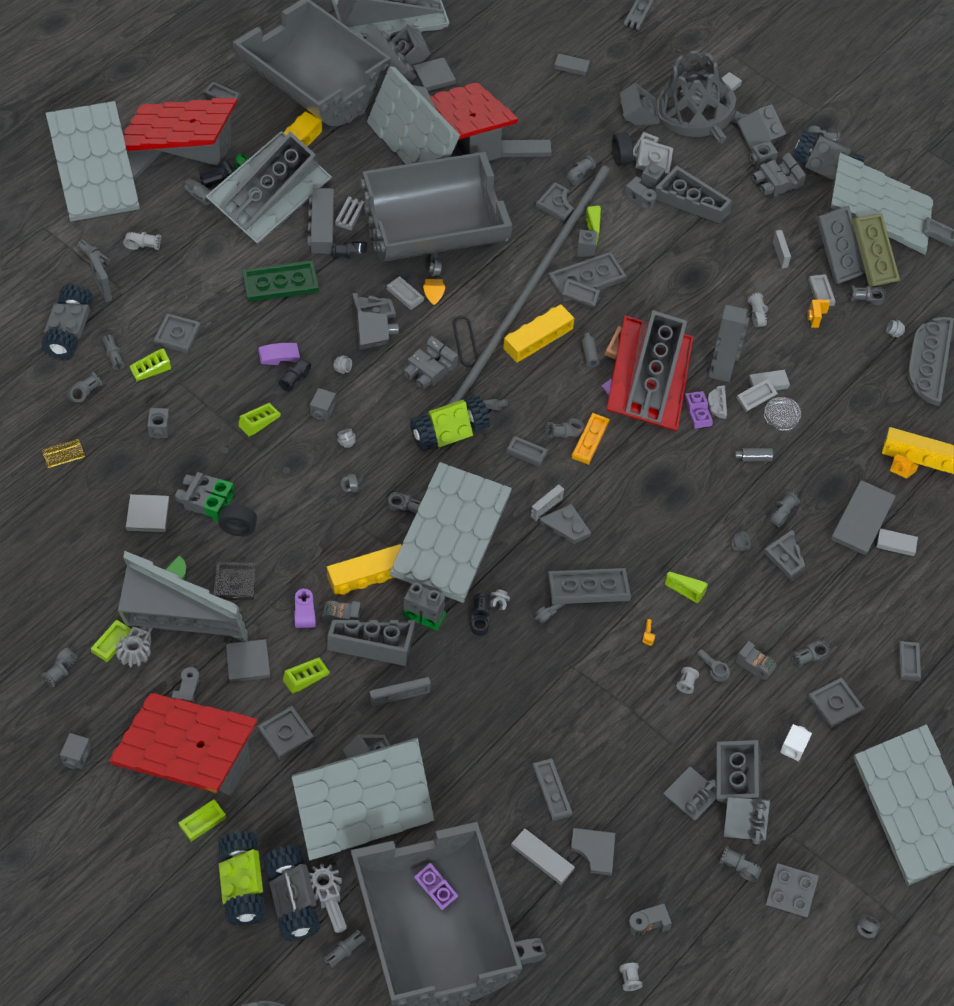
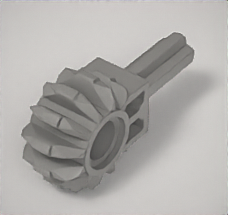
[116,626,153,667]
[309,863,347,933]

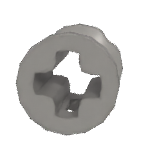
[676,667,699,694]
[619,963,642,991]

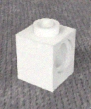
[780,724,812,762]

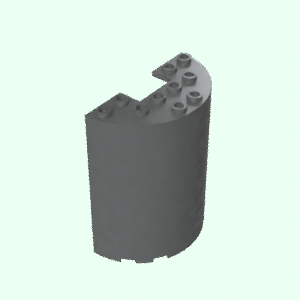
[233,0,391,126]
[360,152,512,262]
[351,822,523,1006]

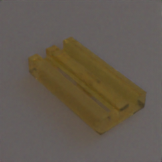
[42,439,85,468]

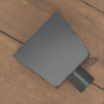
[356,311,399,350]

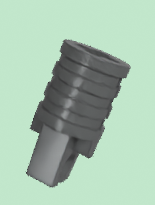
[184,178,211,205]

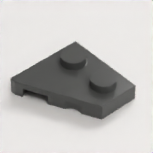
[352,293,396,319]
[539,504,591,544]
[764,530,805,579]

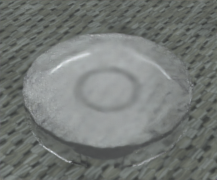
[764,397,802,430]

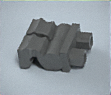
[752,153,806,198]
[404,335,458,390]

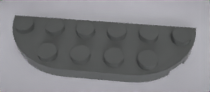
[908,317,954,406]

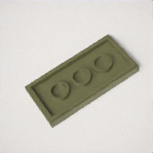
[851,213,900,287]

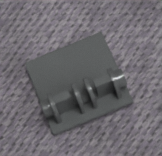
[663,766,717,821]
[724,797,770,844]
[766,863,819,918]

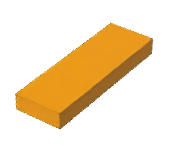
[572,413,610,465]

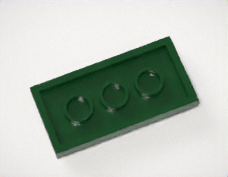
[242,260,319,302]

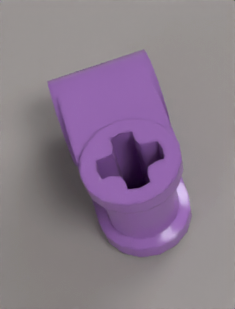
[295,589,316,628]

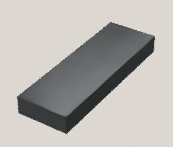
[369,677,431,706]
[532,758,572,822]

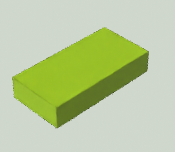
[91,620,131,662]
[179,799,226,842]

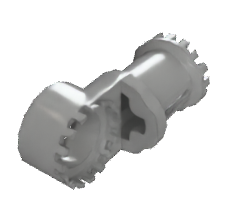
[123,232,161,250]
[747,292,768,327]

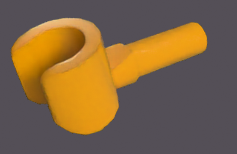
[642,619,656,646]

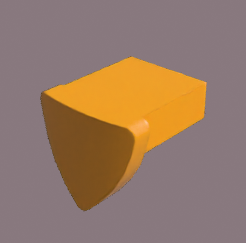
[423,279,445,305]

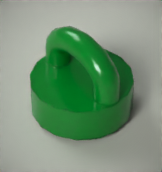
[235,153,249,170]

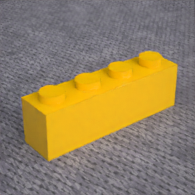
[284,111,322,147]
[503,304,574,363]
[882,427,954,474]
[327,544,402,596]

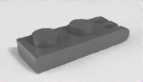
[624,0,654,31]

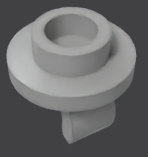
[490,589,510,610]

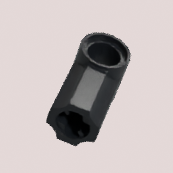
[199,161,234,187]

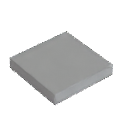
[635,138,673,177]
[126,494,170,532]

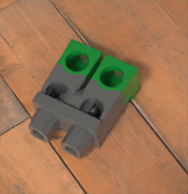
[175,472,235,522]
[403,582,446,631]

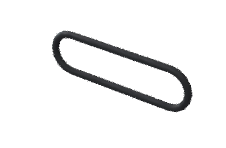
[453,316,478,367]

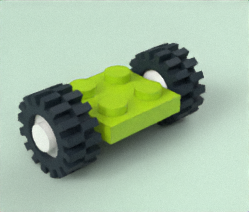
[410,396,490,451]
[218,831,266,926]

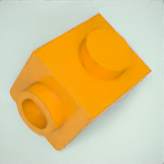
[807,299,830,328]
[890,454,918,479]

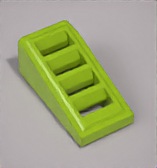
[585,206,601,244]
[130,348,171,382]
[239,403,281,437]
[665,572,708,603]
[283,657,330,694]

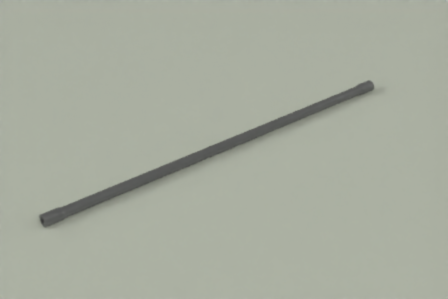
[448,165,610,405]

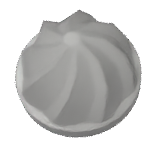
[886,320,905,337]
[333,355,352,374]
[337,429,356,448]

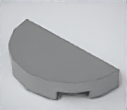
[707,385,727,419]

